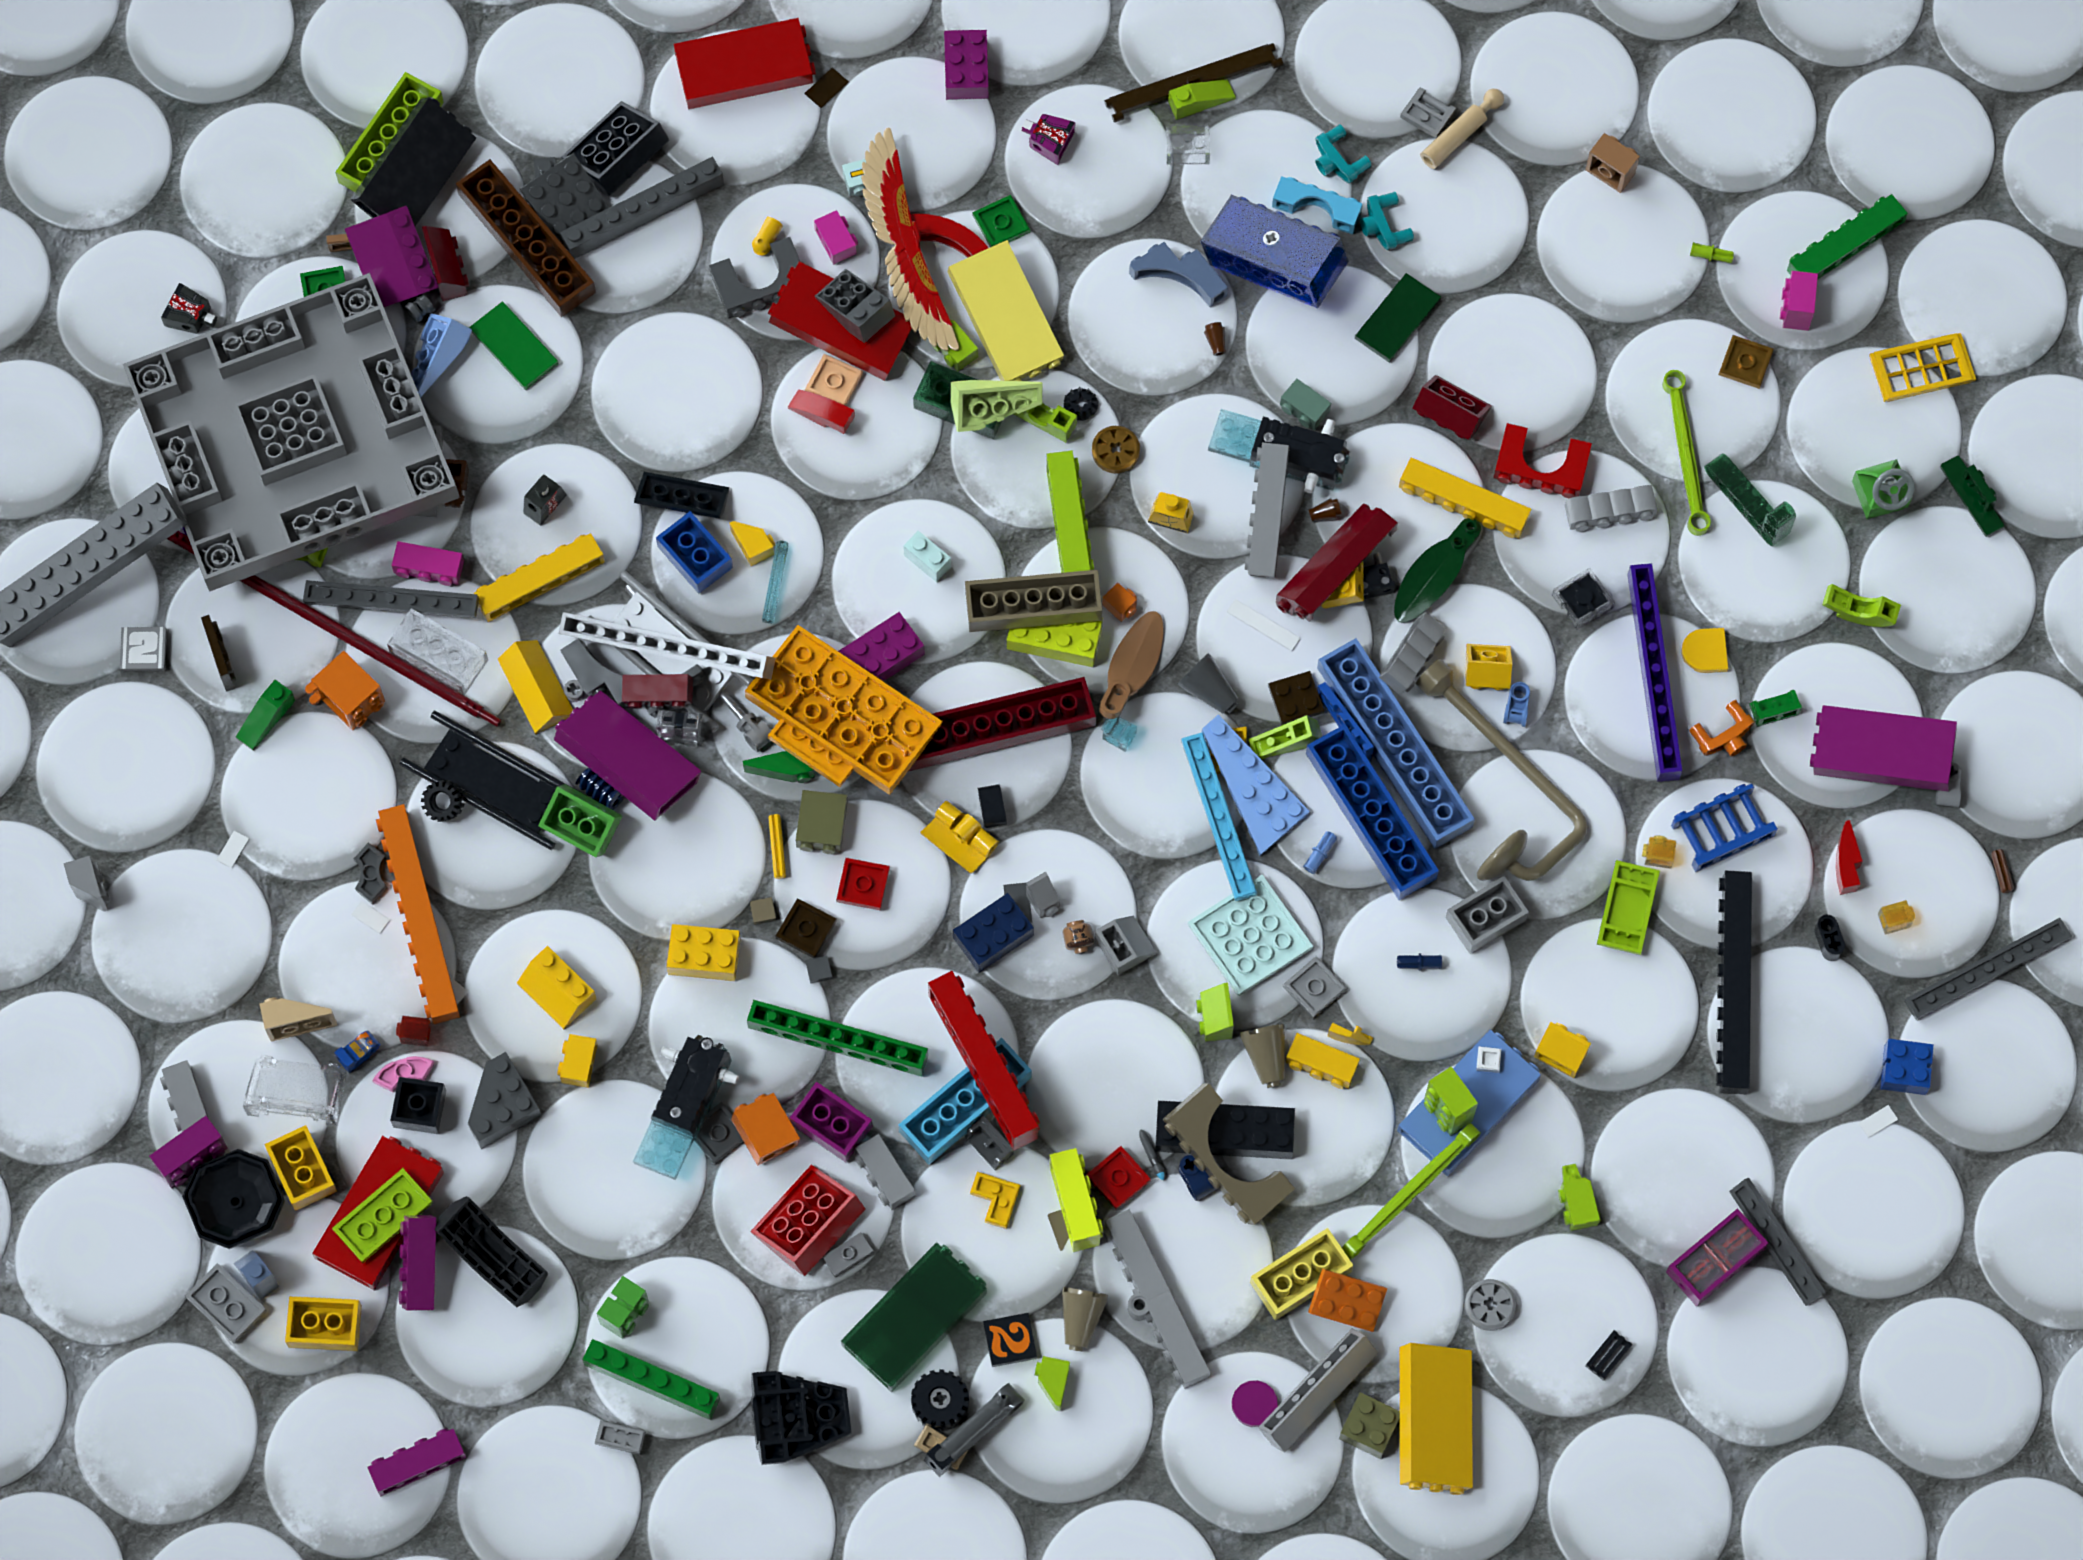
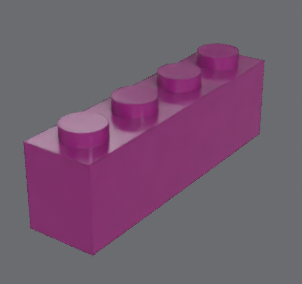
[399,1215,436,1311]
[367,1428,466,1497]

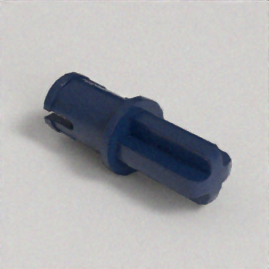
[1396,953,1442,971]

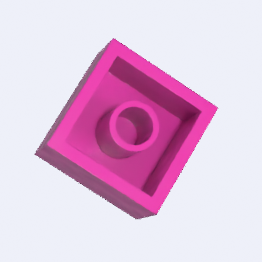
[1779,271,1818,331]

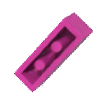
[392,541,464,586]

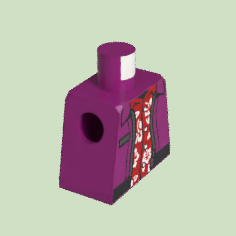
[1021,114,1076,165]

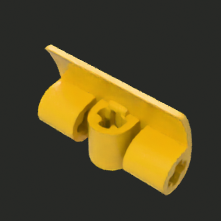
[920,800,999,874]

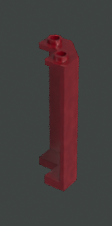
[1276,503,1398,622]

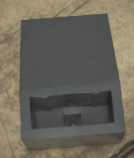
[815,269,895,343]

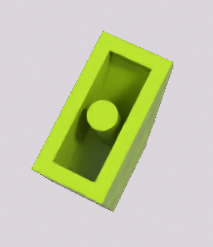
[1034,1356,1070,1411]

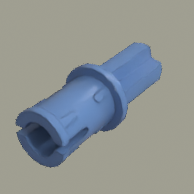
[1303,831,1337,874]

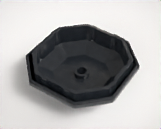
[182,1149,285,1249]

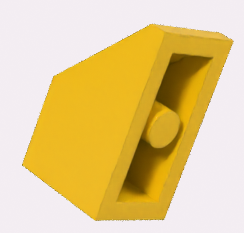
[729,521,776,566]

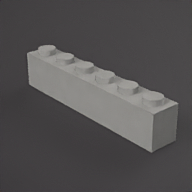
[1245,442,1290,578]
[1258,1328,1378,1453]

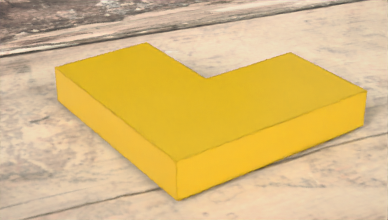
[970,1171,1021,1229]

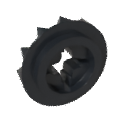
[1063,387,1098,421]

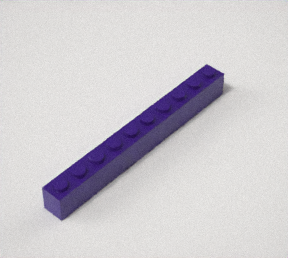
[1627,563,1682,782]

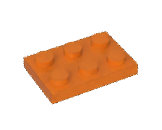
[1308,1268,1388,1332]

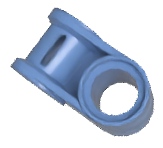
[1503,682,1530,727]

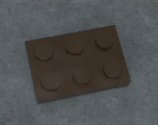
[201,615,236,692]

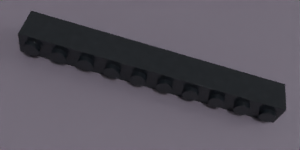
[1716,870,1752,1095]

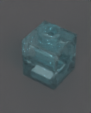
[1101,717,1137,752]

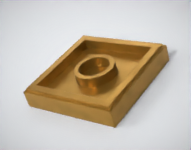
[1718,335,1774,389]

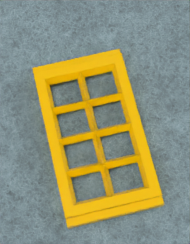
[1869,333,1976,402]

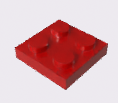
[836,858,890,911]
[1086,1146,1151,1210]

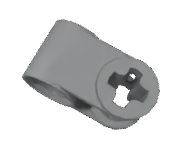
[1935,762,1961,807]

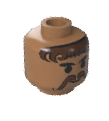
[1062,920,1094,954]

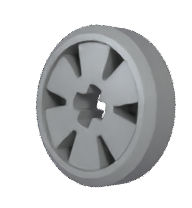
[1464,1279,1516,1331]

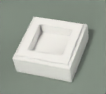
[1476,1047,1501,1073]

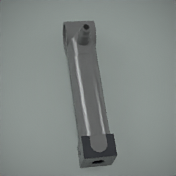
[924,1383,1025,1478]

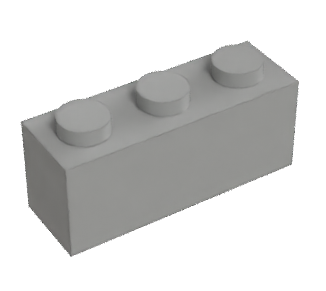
[160,1060,209,1132]
[854,1134,915,1210]

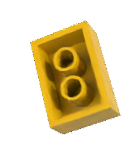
[666,924,741,981]
[264,1125,337,1211]
[285,1296,362,1351]

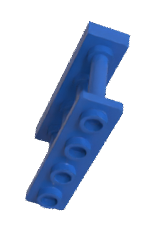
[1671,784,1778,872]

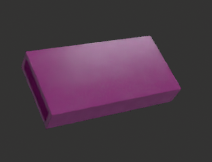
[554,690,701,821]
[1810,705,1957,792]

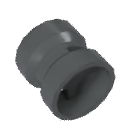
[404,293,435,323]

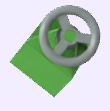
[1852,459,1915,520]

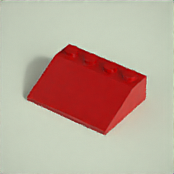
[750,1164,866,1276]

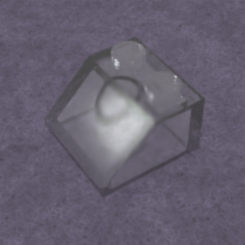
[1166,124,1210,165]

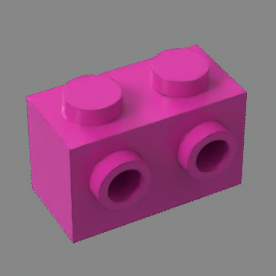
[814,210,858,265]

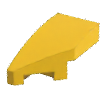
[1327,1022,1373,1045]

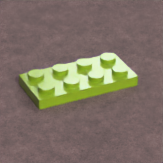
[332,1168,433,1263]

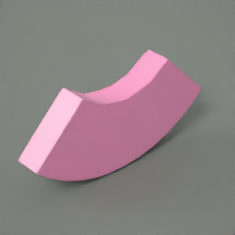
[372,1056,435,1092]

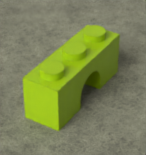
[1013,402,1077,443]

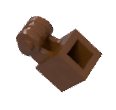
[444,459,469,508]

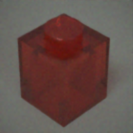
[396,1016,432,1047]

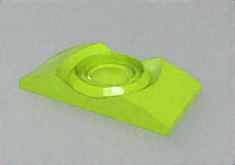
[1596,860,1660,955]

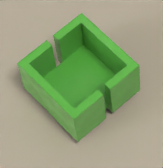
[596,1276,649,1339]

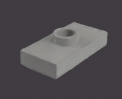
[822,1232,874,1277]
[595,1421,646,1455]

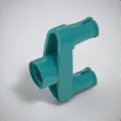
[1315,124,1372,183]
[1360,191,1414,250]

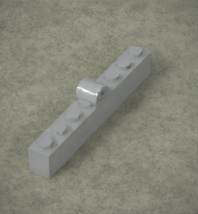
[1103,1209,1210,1389]

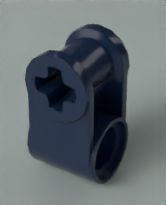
[1179,1155,1216,1201]

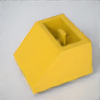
[1534,1022,1591,1078]

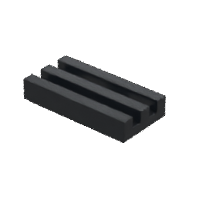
[1585,1330,1632,1380]

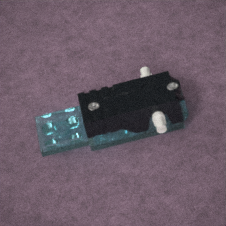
[1208,409,1350,493]
[633,1035,739,1180]

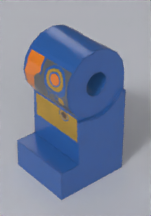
[334,1030,380,1073]

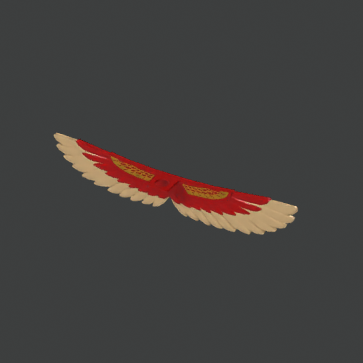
[861,127,959,351]

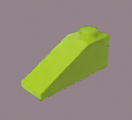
[1168,79,1236,120]
[1249,715,1322,759]

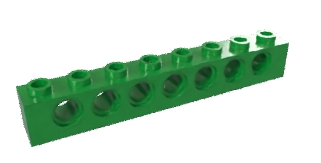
[747,999,928,1077]

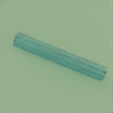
[762,540,789,624]

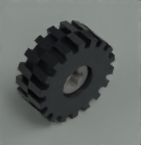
[911,1369,969,1431]

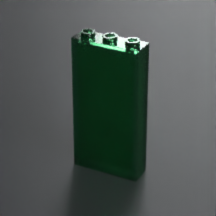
[841,1242,987,1393]

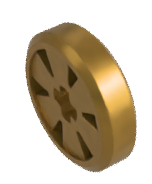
[1092,426,1140,473]

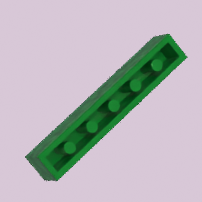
[1787,194,1908,280]
[582,1339,720,1420]

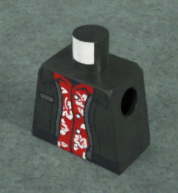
[161,283,218,334]
[523,474,567,526]

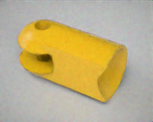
[752,216,783,256]

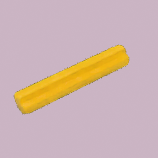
[768,814,786,879]

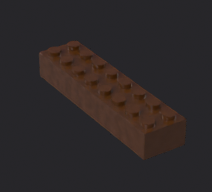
[456,159,596,318]

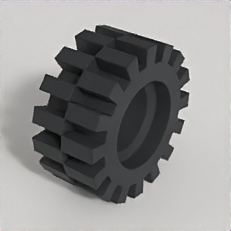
[421,780,465,822]

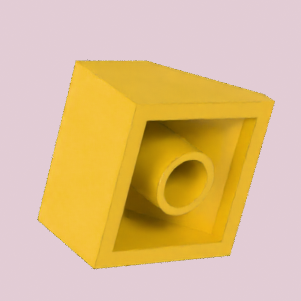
[1465,644,1512,690]

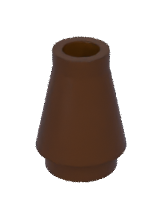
[1204,322,1226,356]
[1308,498,1342,522]

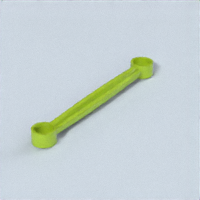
[1662,370,1711,536]
[1342,1123,1481,1260]

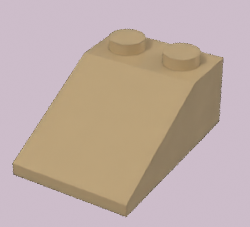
[259,997,337,1042]

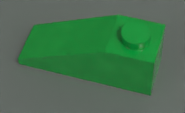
[236,679,296,751]
[742,751,815,783]

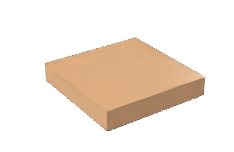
[805,354,863,406]

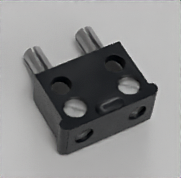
[1363,553,1395,599]

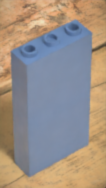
[1397,1030,1541,1176]

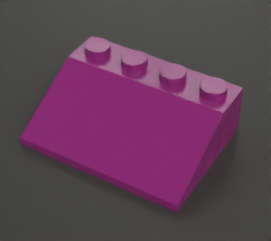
[344,206,438,307]

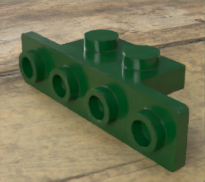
[1940,455,2004,537]

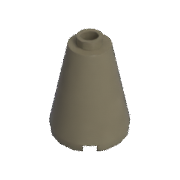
[1240,1024,1285,1088]
[1062,1287,1108,1352]

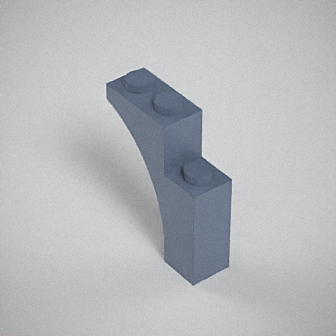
[1129,242,1228,308]

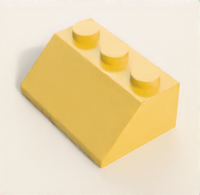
[517,945,596,1030]

